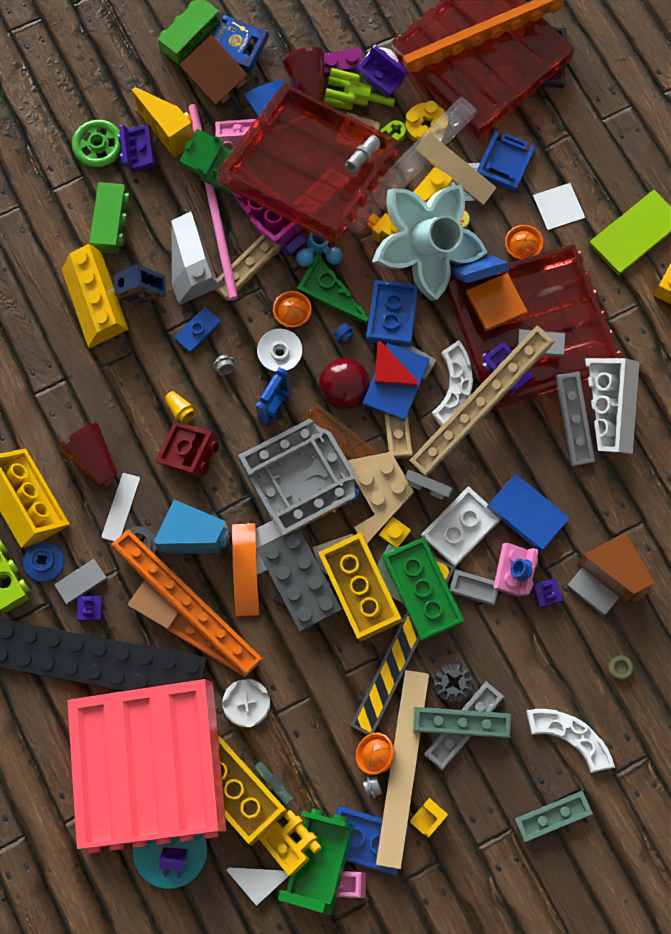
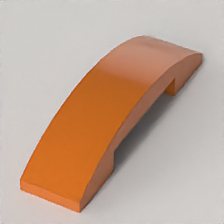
[232,523,259,617]

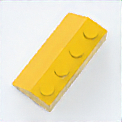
[62,244,128,348]
[0,449,70,548]

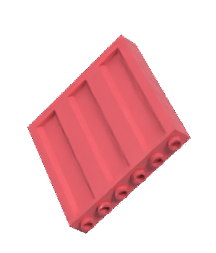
[67,679,226,854]

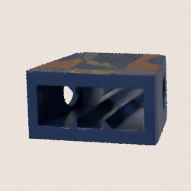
[113,264,167,303]

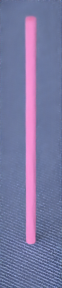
[189,104,238,300]

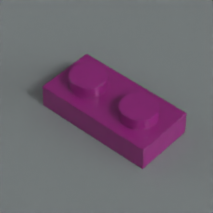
[324,47,363,77]

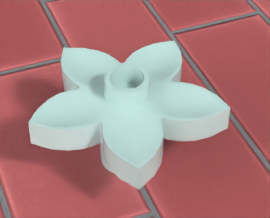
[372,184,488,301]

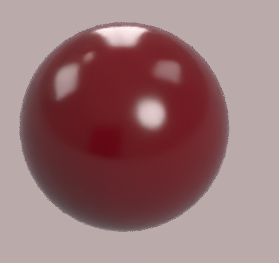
[319,358,370,409]

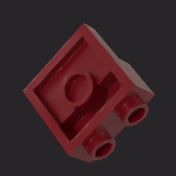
[155,421,220,480]

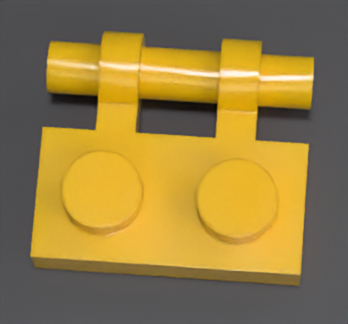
[259,810,322,877]

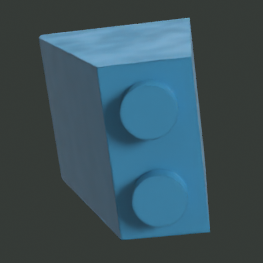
[154,500,231,554]

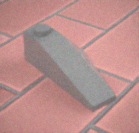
[171,212,220,305]

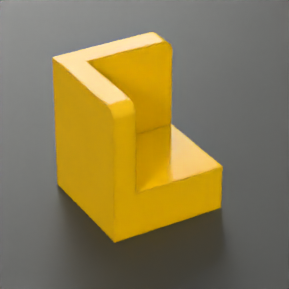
[410,798,448,838]

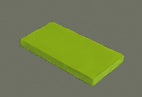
[589,190,671,276]

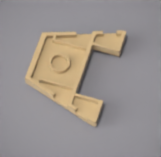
[347,452,414,544]

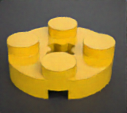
[405,101,448,143]

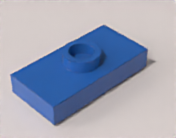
[174,307,222,354]

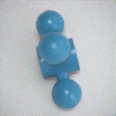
[296,219,343,267]

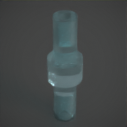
[254,761,293,804]

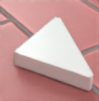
[227,868,288,906]

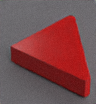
[375,341,418,386]

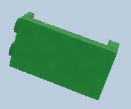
[278,808,355,915]

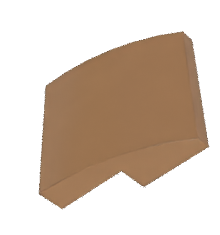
[128,580,195,630]

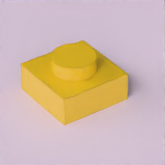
[378,516,411,548]

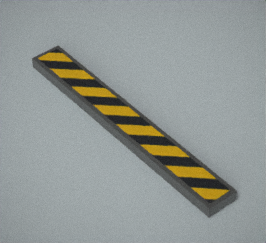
[350,557,455,735]

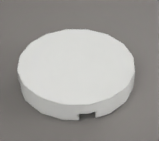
[223,679,270,728]

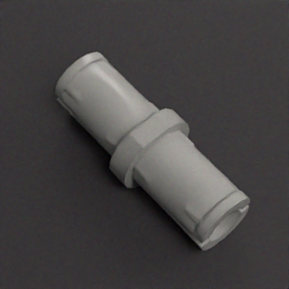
[345,135,380,173]

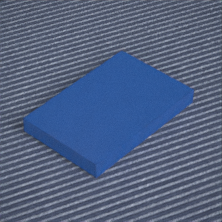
[450,255,510,283]
[366,280,418,347]
[362,343,430,421]
[486,474,570,552]
[336,806,409,876]

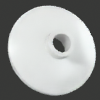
[257,329,302,372]

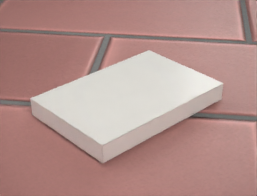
[420,486,501,567]

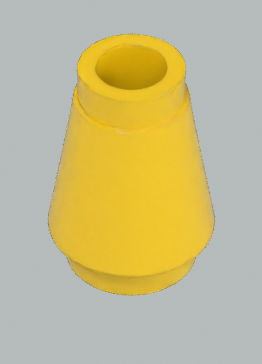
[164,391,196,424]

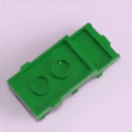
[179,129,275,201]

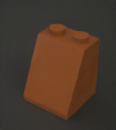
[180,34,247,104]
[577,533,655,603]

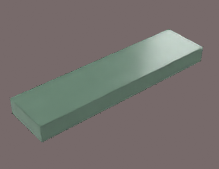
[413,707,511,738]

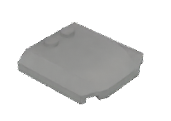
[238,419,355,537]

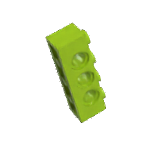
[0,539,30,614]

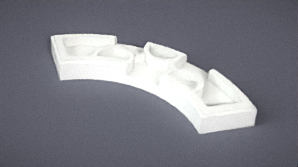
[431,340,473,426]
[526,709,615,773]

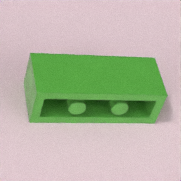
[158,0,221,65]
[89,182,130,254]

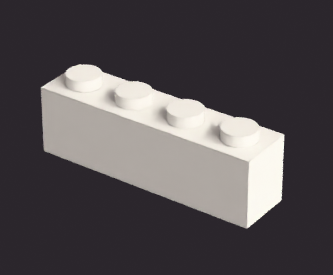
[585,358,639,454]

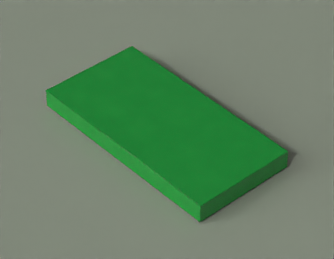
[382,537,465,642]

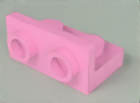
[215,119,261,154]
[493,543,538,597]

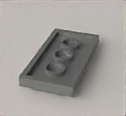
[257,529,342,632]

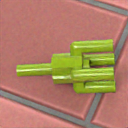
[323,68,395,110]

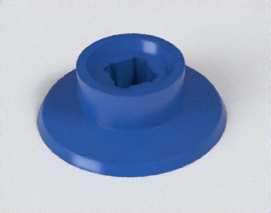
[23,542,65,583]

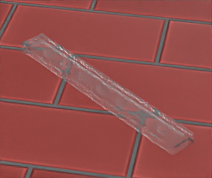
[340,96,477,236]

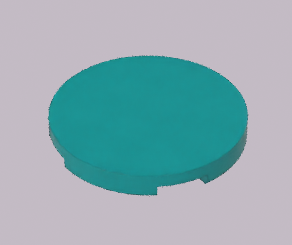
[133,834,208,889]

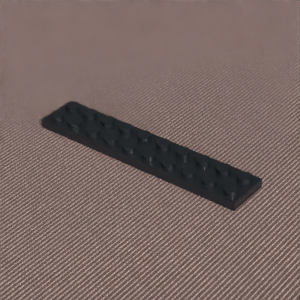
[0,619,207,691]

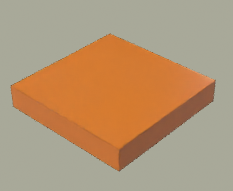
[466,273,527,331]

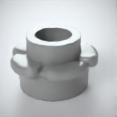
[213,355,235,376]
[363,775,383,799]

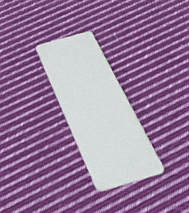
[102,473,140,541]

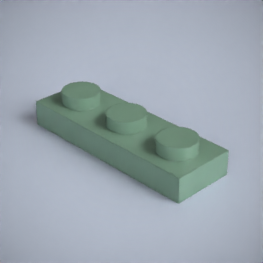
[514,791,593,842]

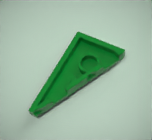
[297,253,369,325]

